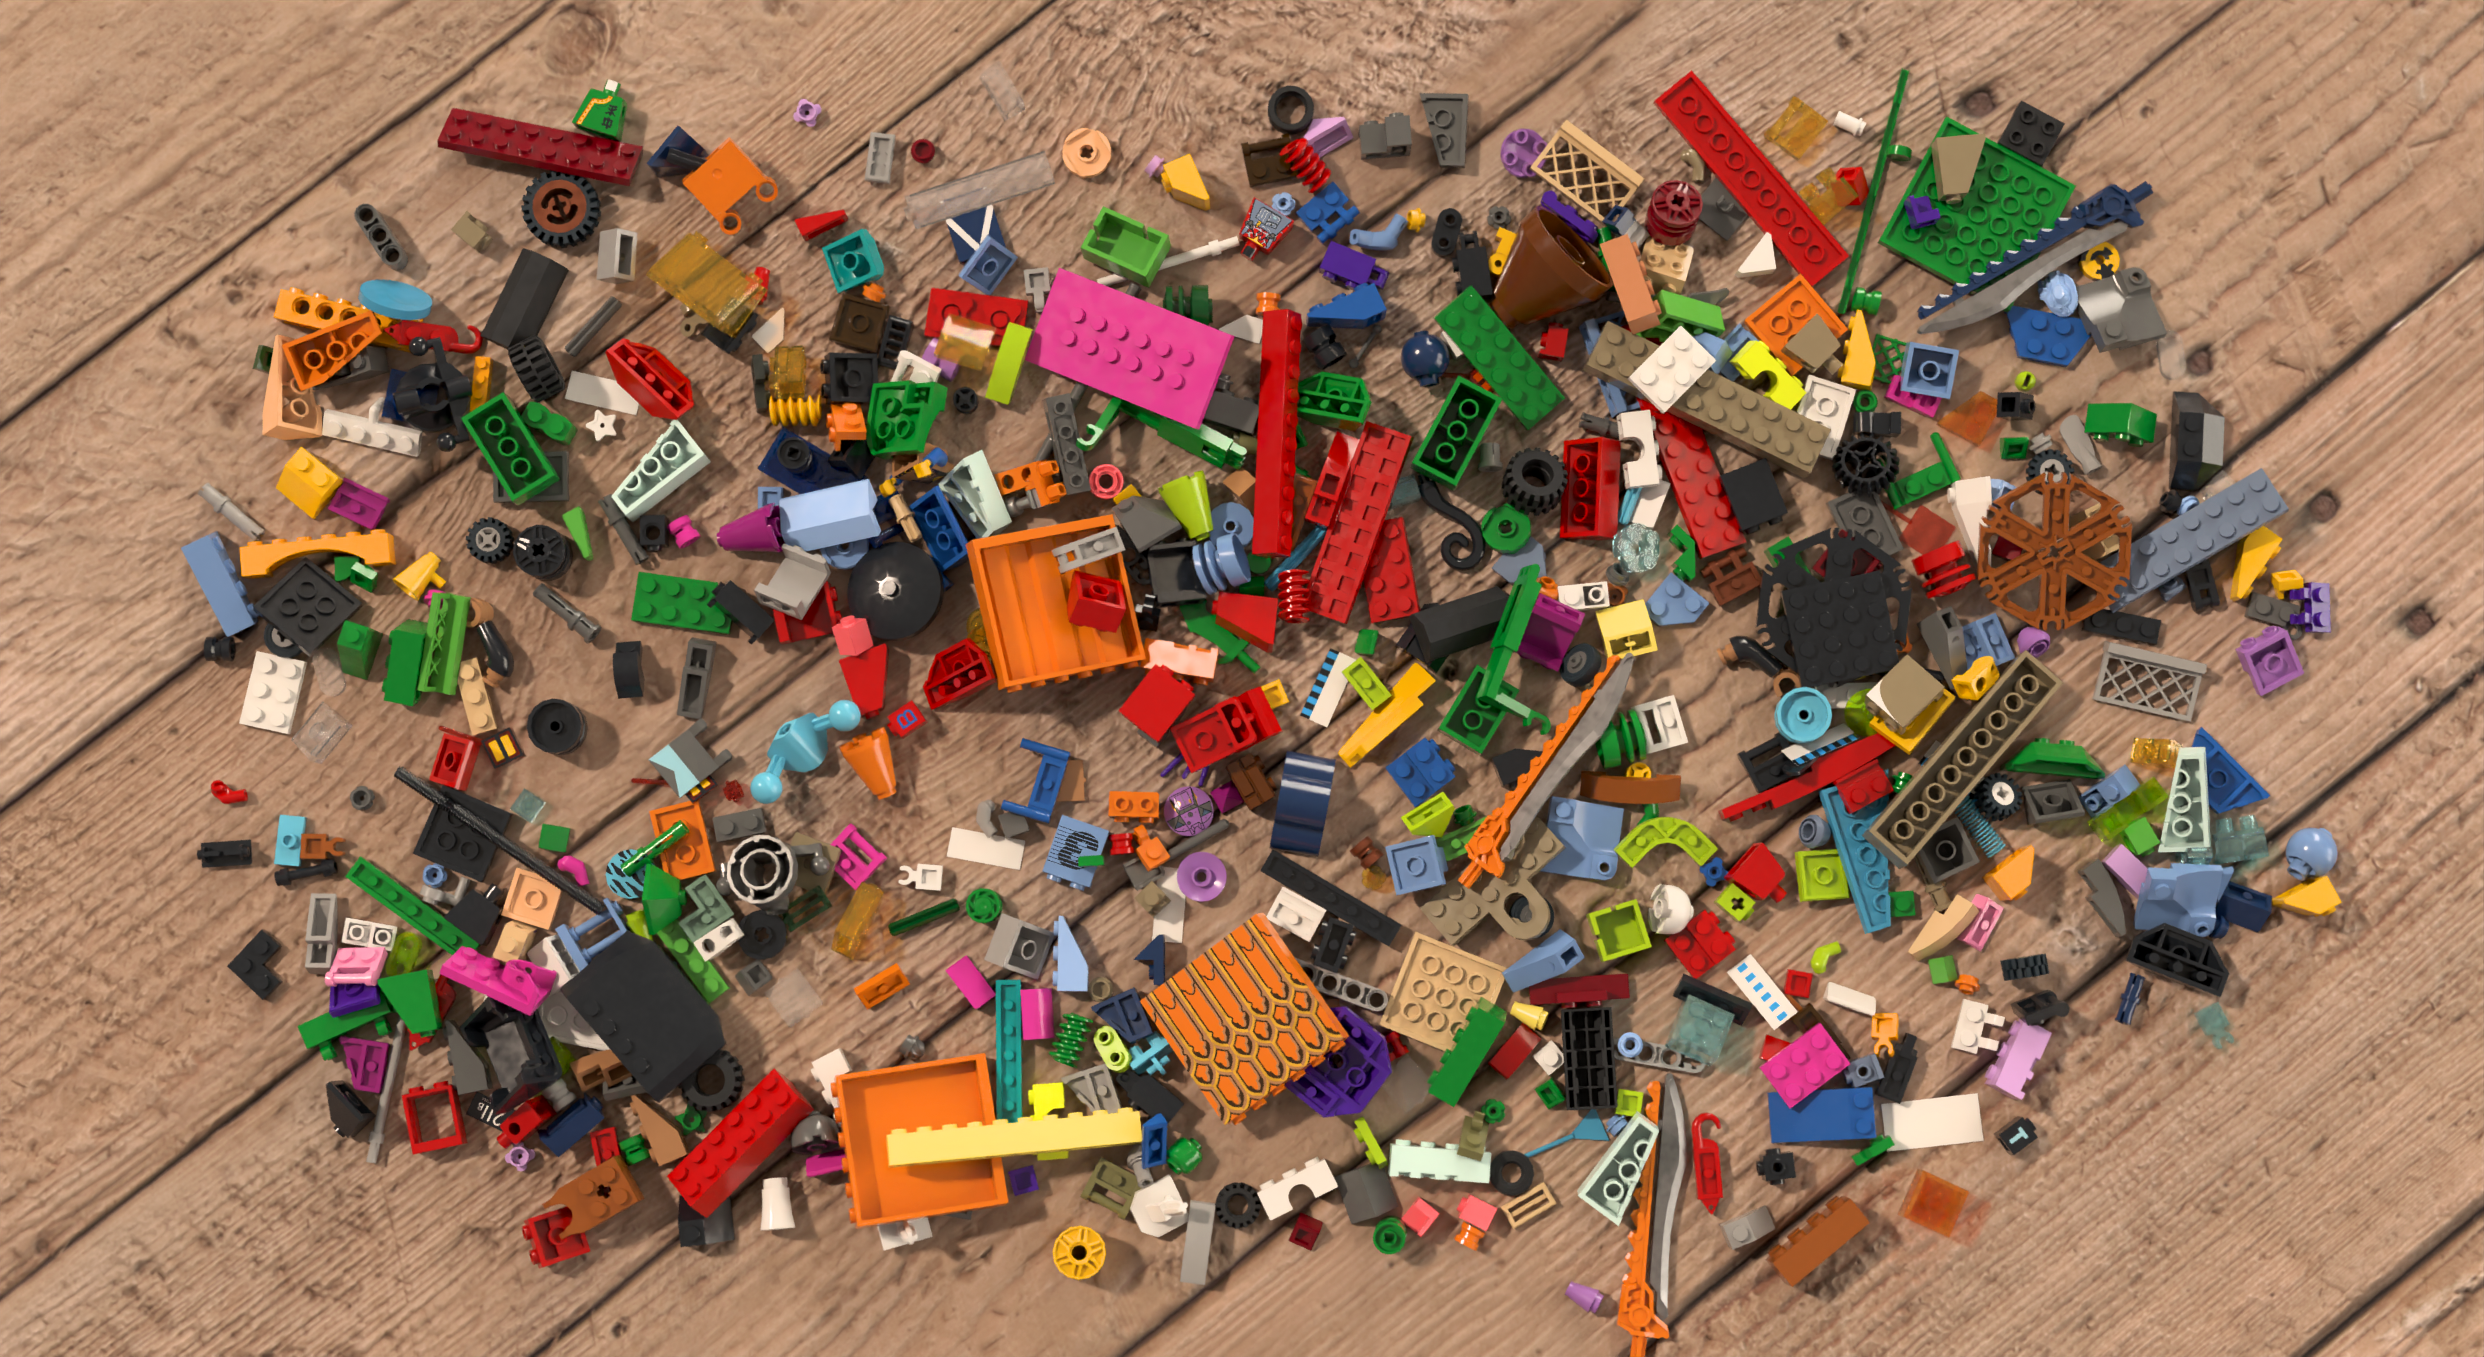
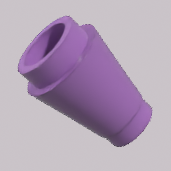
[1565,1281,1604,1313]

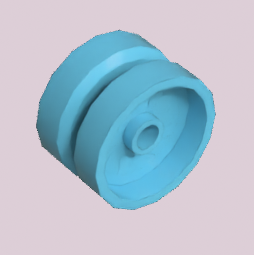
[1774,687,1832,744]

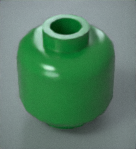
[1166,1137,1202,1175]

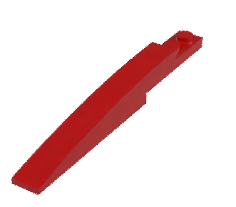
[1718,733,1895,822]

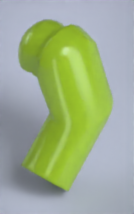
[1811,941,1841,974]

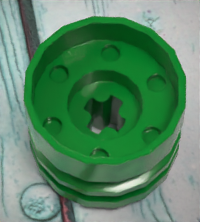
[1595,709,1646,769]

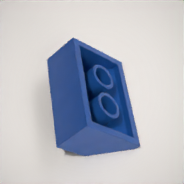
[908,486,969,573]

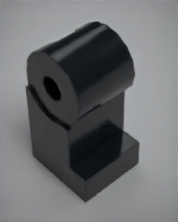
[1853,412,1901,438]

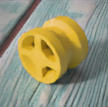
[1624,762,1651,778]

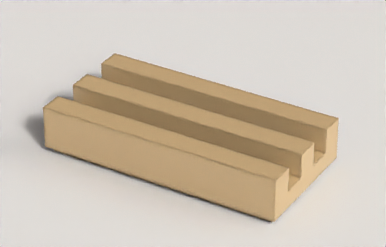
[1500,1182,1557,1229]

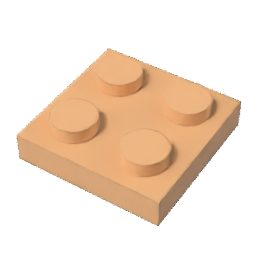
[501,868,563,930]

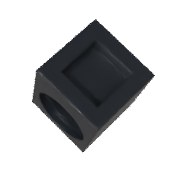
[640,515,669,552]

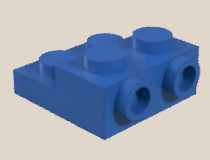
[1385,737,1456,807]

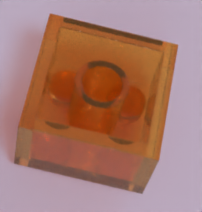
[1897,1169,1970,1238]

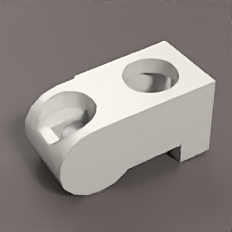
[694,918,744,962]

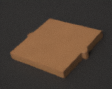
[1040,760,1086,802]

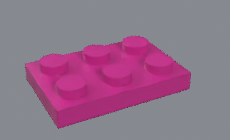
[1759,1023,1850,1108]

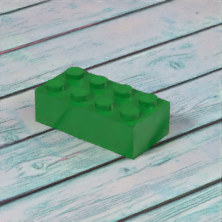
[461,392,561,506]

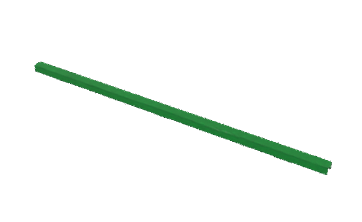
[1837,68,1909,314]

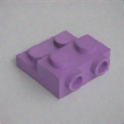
[2235,626,2304,696]

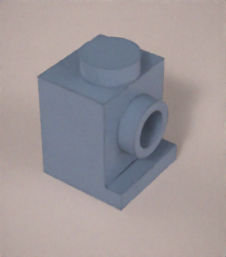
[1842,1053,1884,1088]

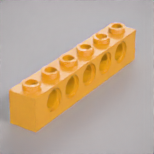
[274,287,423,353]

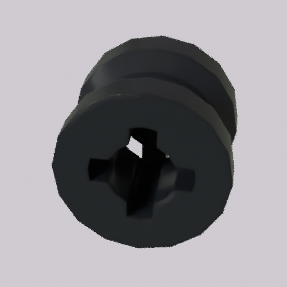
[953,387,979,414]

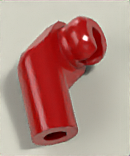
[211,780,248,804]

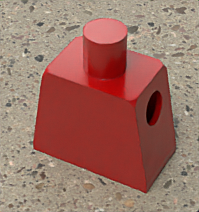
[1724,842,1787,903]
[497,1094,557,1149]

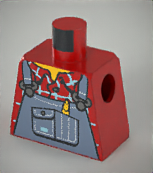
[1239,197,1294,261]

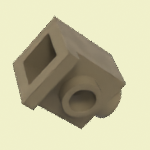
[451,211,493,253]
[1135,881,1171,918]

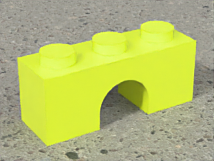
[1729,341,1806,410]
[1028,1082,1069,1161]

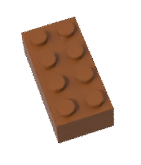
[1765,1196,1870,1287]

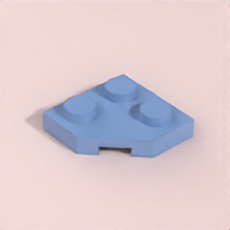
[1645,572,1709,627]

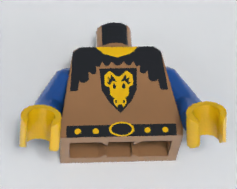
[879,443,954,498]

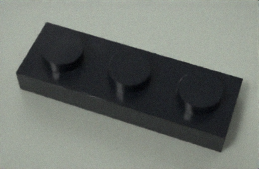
[2082,609,2161,645]
[1673,973,1753,1026]

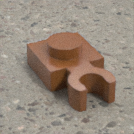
[300,834,346,859]

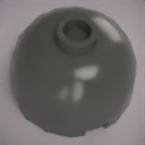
[791,1111,840,1155]

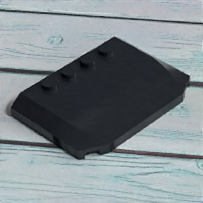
[560,931,726,1103]

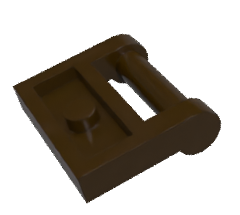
[1241,133,1297,187]

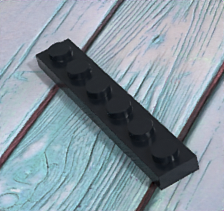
[1260,850,1402,947]

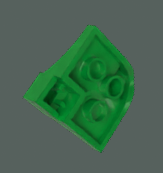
[866,380,948,459]

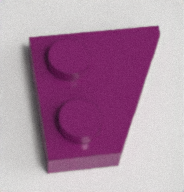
[340,1036,390,1093]

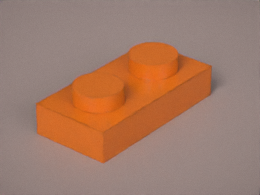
[854,963,910,1010]

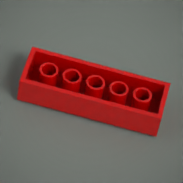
[667,1069,814,1218]

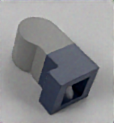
[1602,205,1649,249]

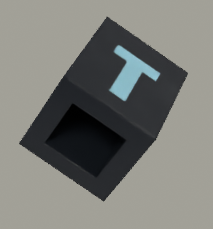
[1994,1116,2038,1155]

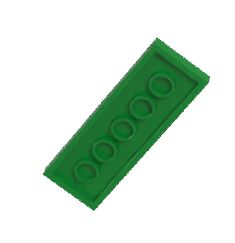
[1433,286,1565,430]

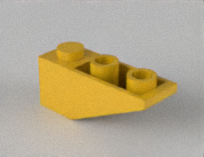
[1837,310,1876,391]
[2230,526,2283,602]

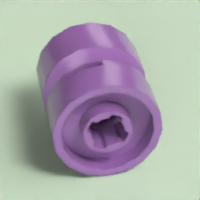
[922,338,965,382]

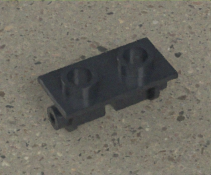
[197,840,252,868]

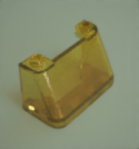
[646,231,768,338]

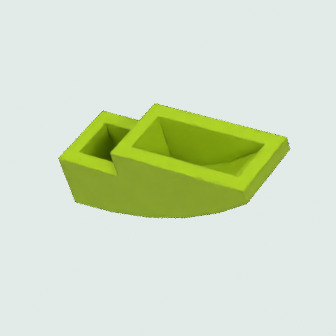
[985,322,1033,405]

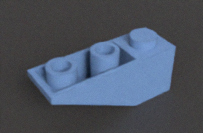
[1502,929,1585,992]

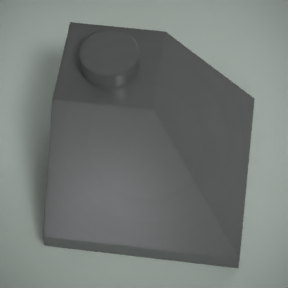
[1112,496,1182,553]

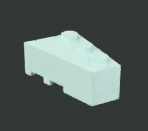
[938,450,1012,539]

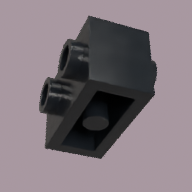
[1310,917,1356,973]

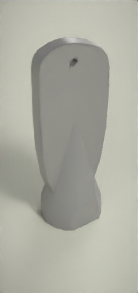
[2059,415,2102,475]

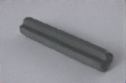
[565,296,622,357]

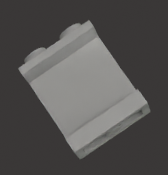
[754,543,831,620]

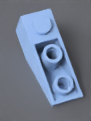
[1053,916,1089,991]

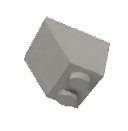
[984,913,1054,980]

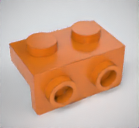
[826,402,867,451]
[1108,791,1159,823]

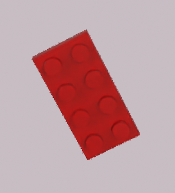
[1363,517,1420,624]

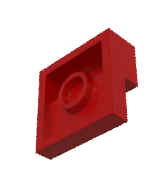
[1664,910,1736,979]
[522,1206,590,1269]

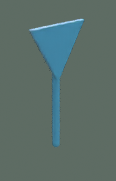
[1524,1109,1609,1158]

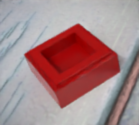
[1783,969,1813,998]

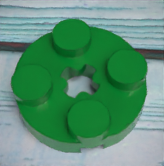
[1481,504,1531,554]

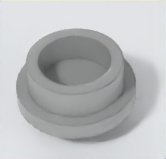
[2028,433,2053,454]

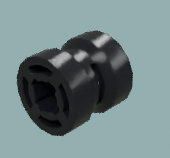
[204,637,236,662]

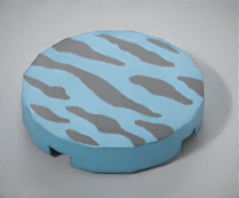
[606,849,655,899]

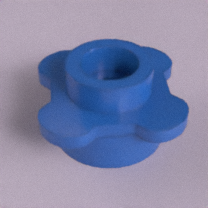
[1699,857,1728,886]

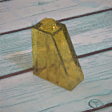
[831,882,884,960]

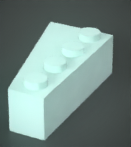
[1388,1139,1491,1183]

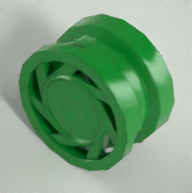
[966,888,1003,923]

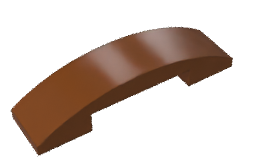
[1580,771,1681,804]

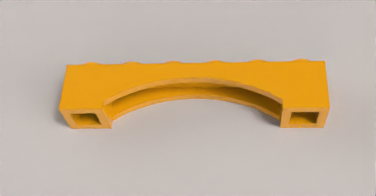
[239,529,396,579]

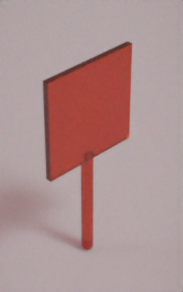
[1881,500,1956,555]

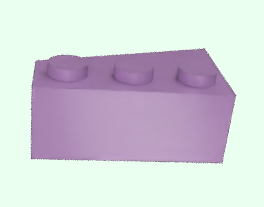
[1985,1019,2052,1100]

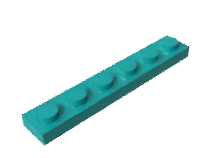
[996,980,1023,1123]

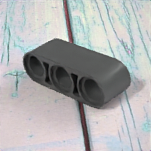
[354,204,408,270]

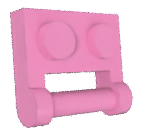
[325,947,388,987]

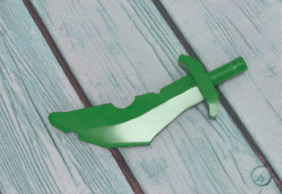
[1180,599,1261,674]

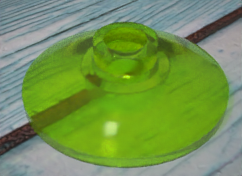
[1844,689,1878,736]

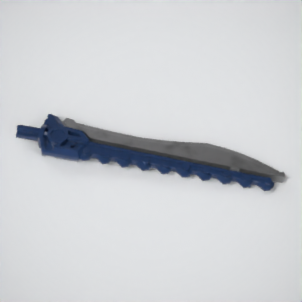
[1917,181,2154,335]

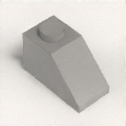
[1719,1205,1775,1250]

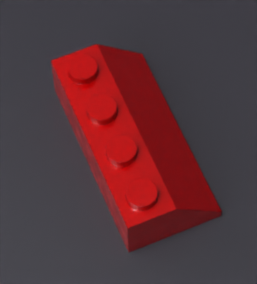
[1560,437,1621,540]

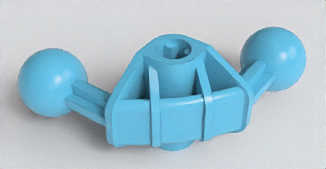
[750,700,861,804]

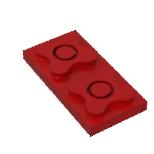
[924,288,1029,347]

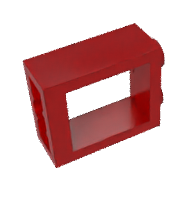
[402,1081,468,1155]

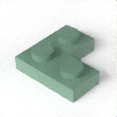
[679,874,734,944]

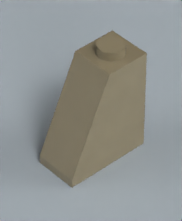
[1931,134,1986,204]

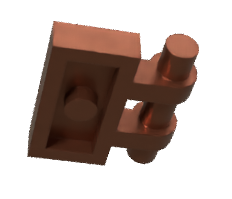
[1699,547,1761,607]

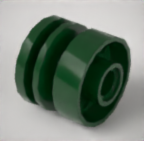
[1163,285,1213,326]

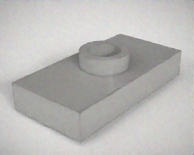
[865,132,896,184]

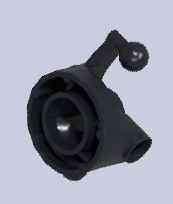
[393,337,472,452]

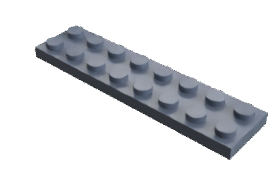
[2100,468,2289,613]

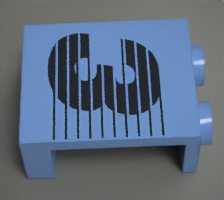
[1043,815,1110,891]

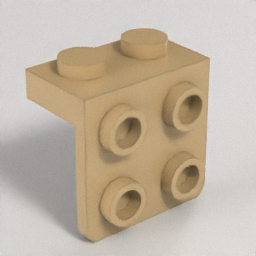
[1640,235,1694,295]

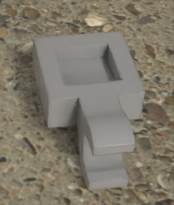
[1024,267,1051,313]

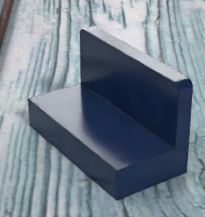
[2215,881,2272,932]

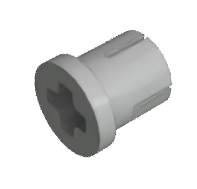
[1478,443,1503,472]

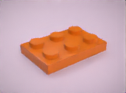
[649,799,716,881]

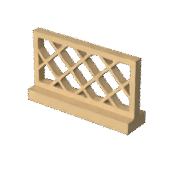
[1530,120,1644,227]

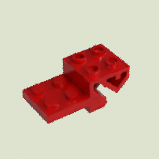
[1170,686,1283,774]

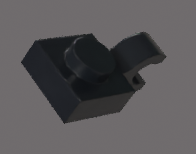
[1135,594,1161,632]

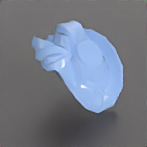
[2037,270,2078,318]

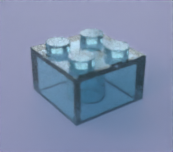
[1665,995,1735,1067]

